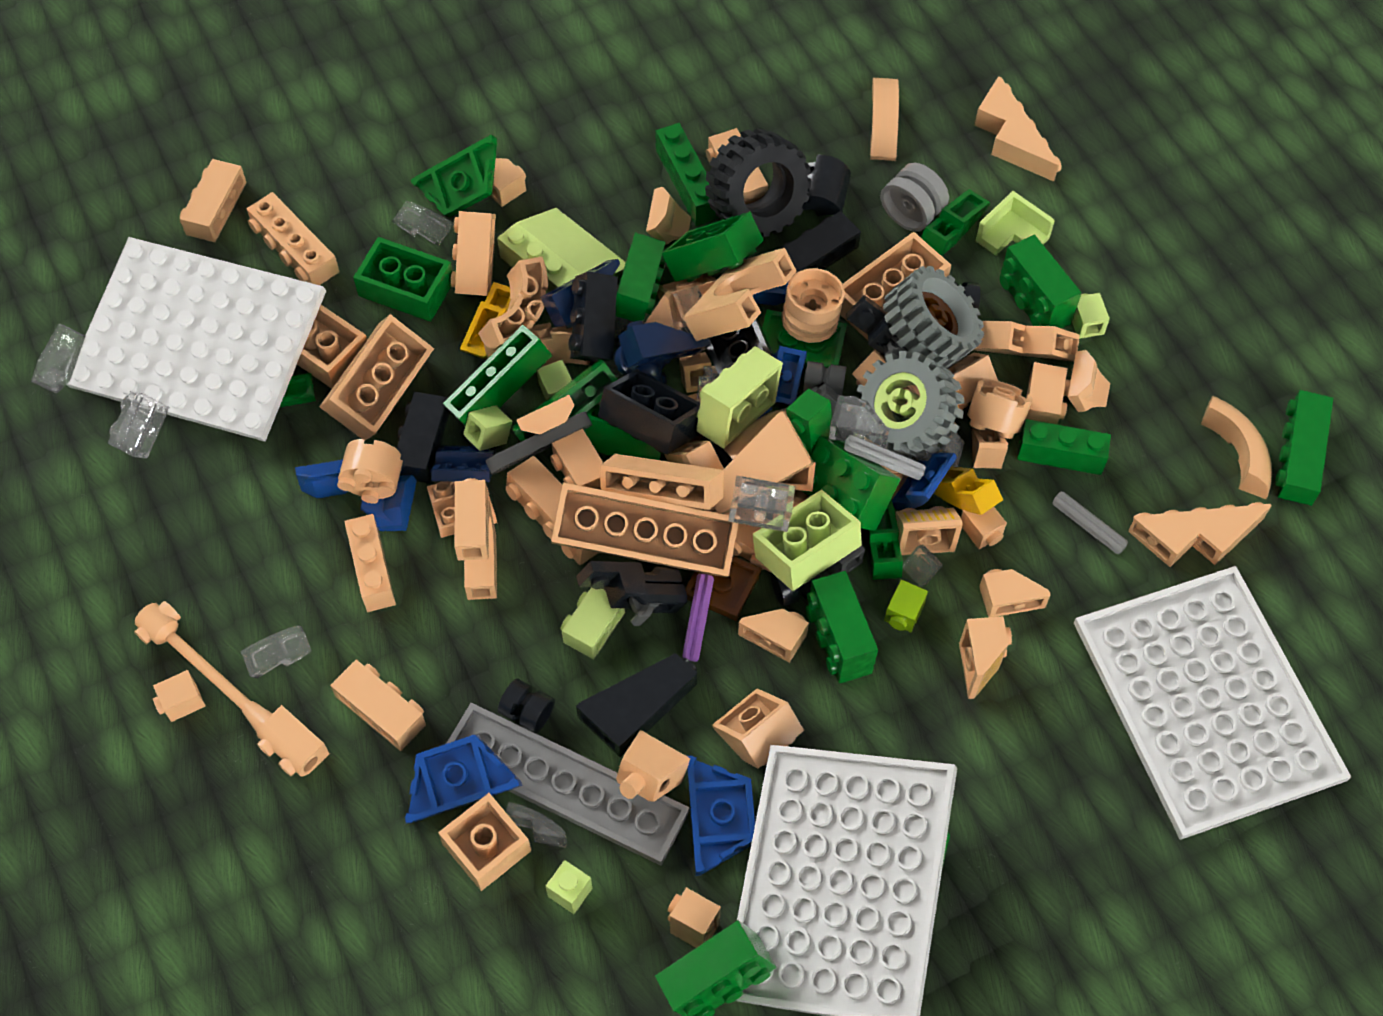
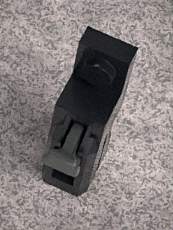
[846,295,908,362]
[576,561,687,626]

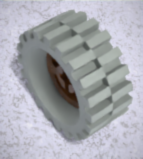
[883,266,984,369]

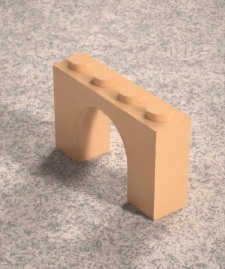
[683,247,797,341]
[455,478,497,600]

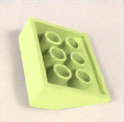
[497,208,626,294]

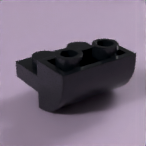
[802,155,851,216]

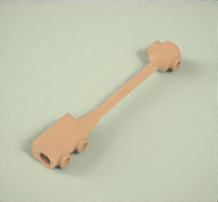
[134,601,329,777]

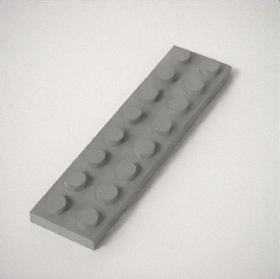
[446,703,690,866]

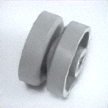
[880,162,949,232]

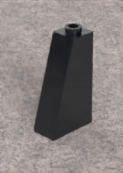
[576,653,697,757]

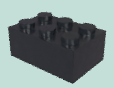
[706,318,783,376]
[598,369,700,455]

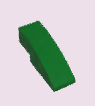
[921,189,990,256]
[865,499,903,580]

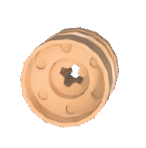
[782,268,845,343]

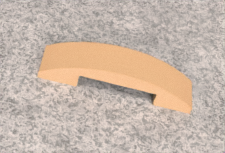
[870,78,899,161]

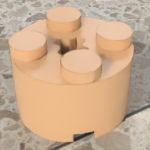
[967,380,1032,439]
[337,439,403,504]

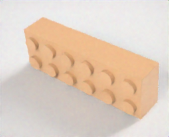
[551,482,740,577]

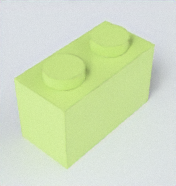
[561,587,625,660]

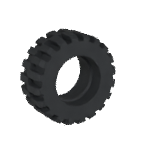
[705,129,812,237]

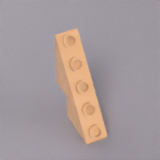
[974,76,1062,181]
[974,321,1080,362]
[1128,502,1272,567]

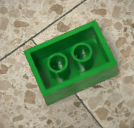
[661,211,764,282]
[999,234,1082,329]
[353,237,453,322]
[802,436,901,531]
[805,570,878,684]
[655,920,777,1016]

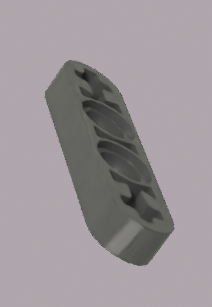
[485,412,593,475]

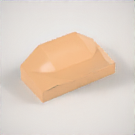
[646,187,691,245]
[1067,350,1110,412]
[516,395,574,435]

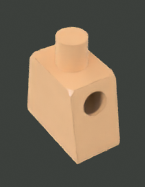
[616,730,691,802]

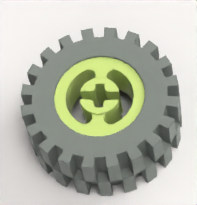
[854,351,964,458]

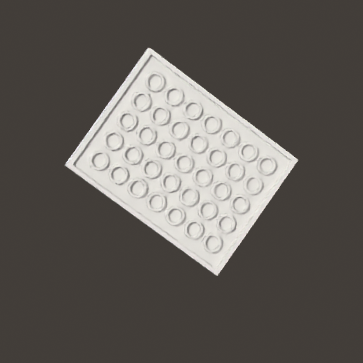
[65,237,326,442]
[1074,566,1351,840]
[736,745,957,1016]

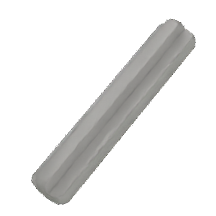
[844,435,926,480]
[1053,491,1128,554]

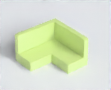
[975,191,1055,255]

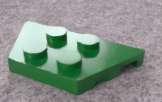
[410,135,498,217]

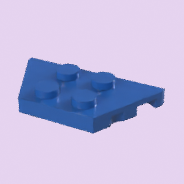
[405,734,522,824]
[687,756,755,876]

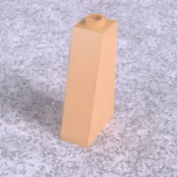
[710,411,814,514]

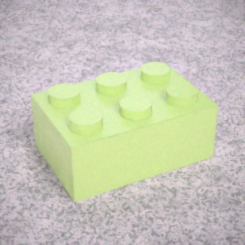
[696,346,783,449]
[753,489,862,591]

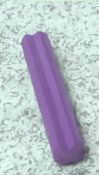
[682,573,714,662]

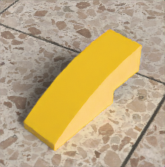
[460,282,510,359]
[934,467,1003,515]

